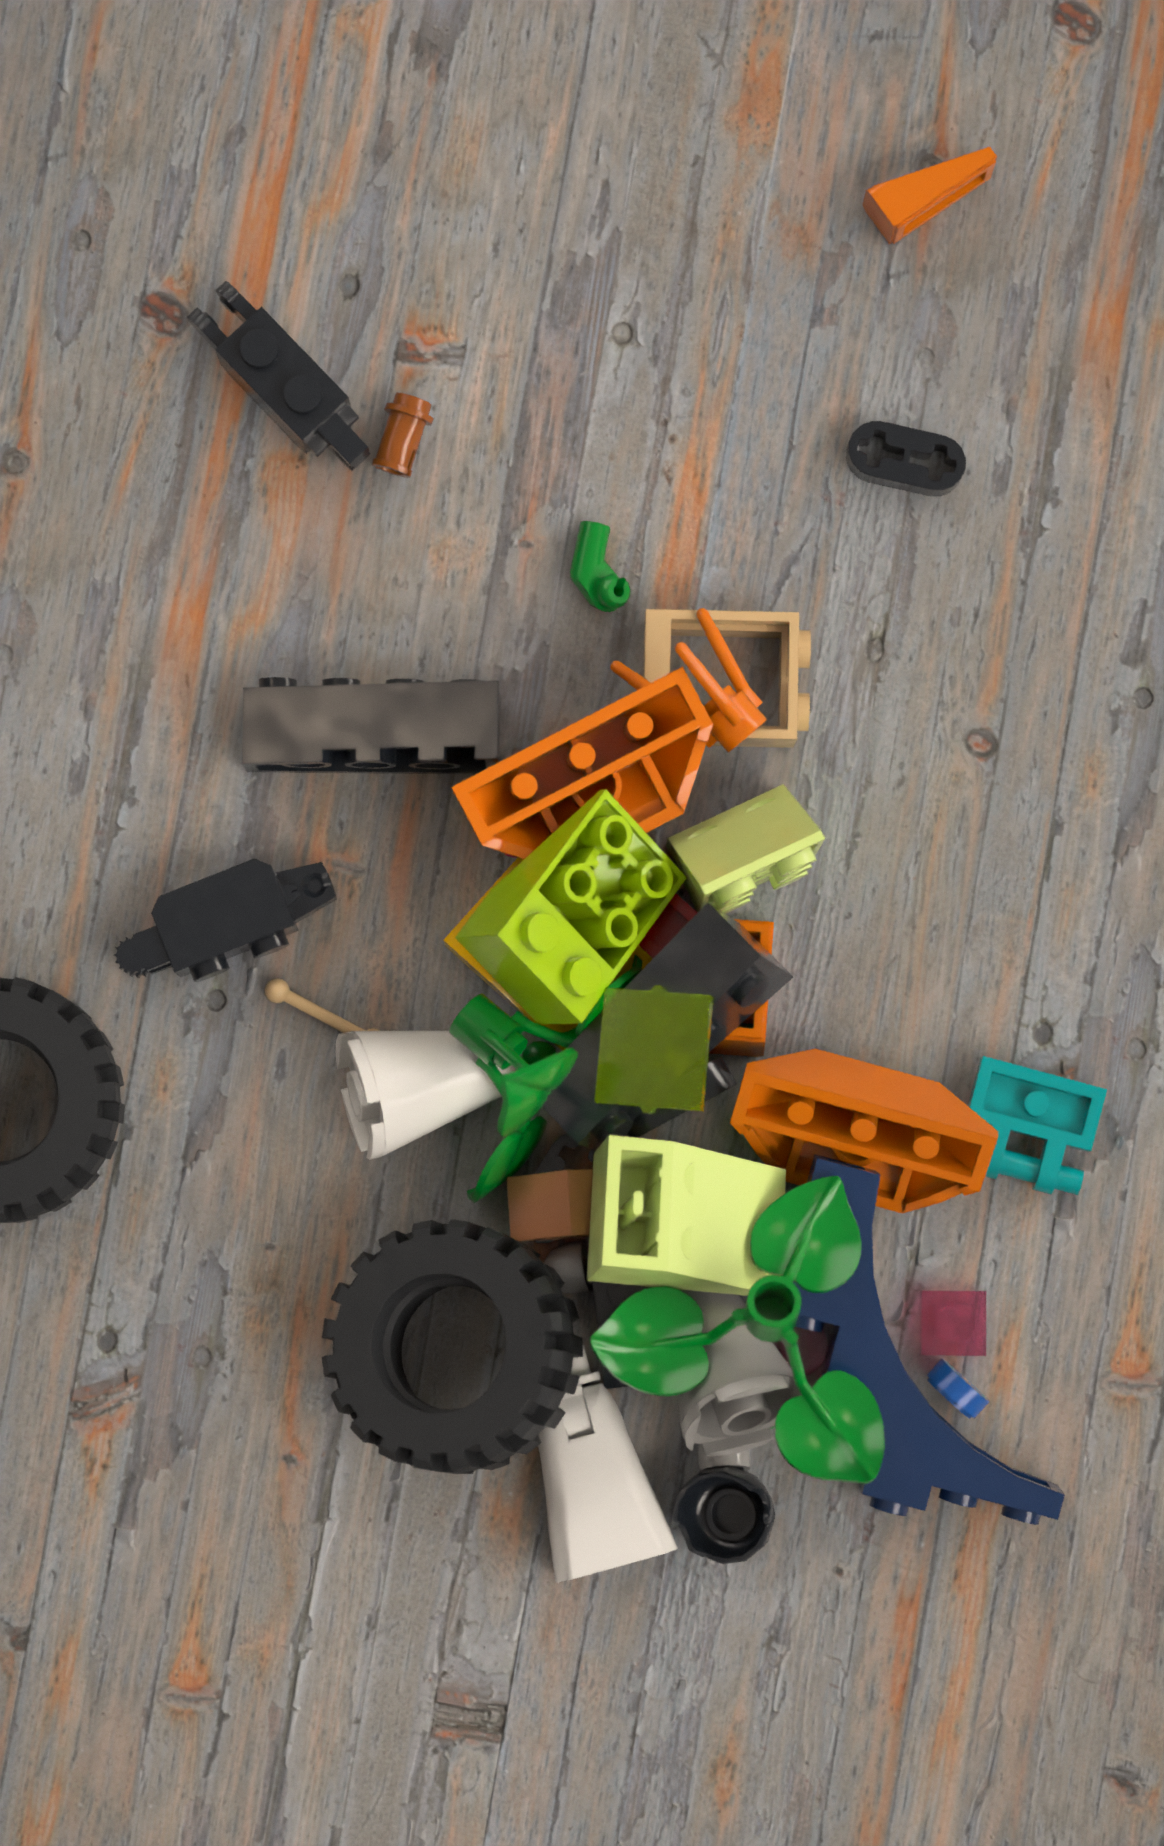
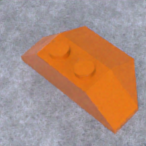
[451,666,713,859]
[730,1048,998,1214]

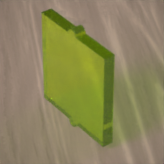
[595,985,713,1114]

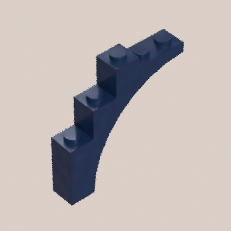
[793,1154,1065,1525]

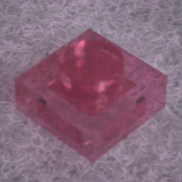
[920,1291,986,1356]

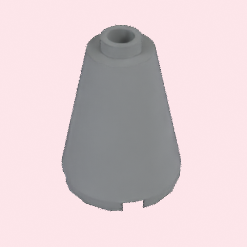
[676,1289,801,1456]

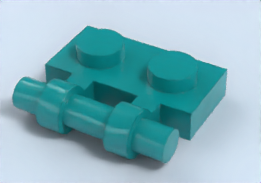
[968,1056,1107,1195]

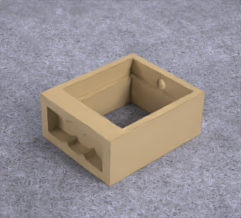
[643,609,811,748]

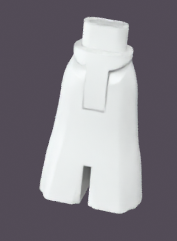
[538,1345,678,1583]

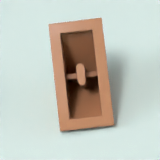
[507,1169,593,1242]

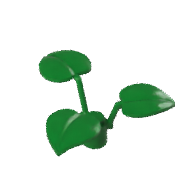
[449,955,643,1203]
[590,1176,885,1484]

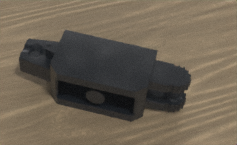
[187,281,370,472]
[114,858,337,982]

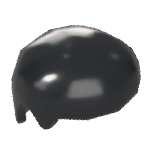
[672,1466,775,1564]

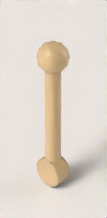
[265,978,380,1033]

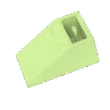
[666,784,825,914]
[587,1135,786,1296]

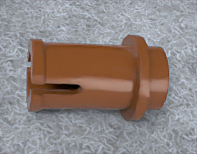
[372,393,434,478]

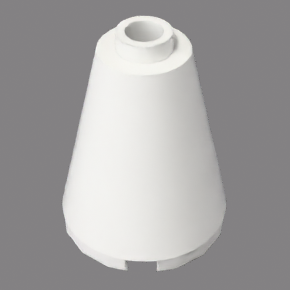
[336,1031,516,1160]

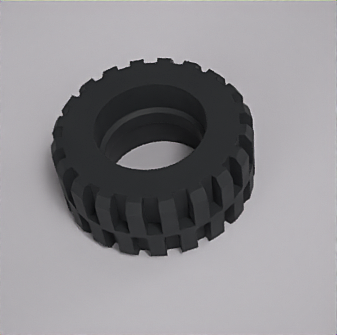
[0,977,125,1223]
[322,1219,583,1474]

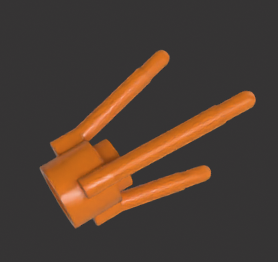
[610,608,767,753]

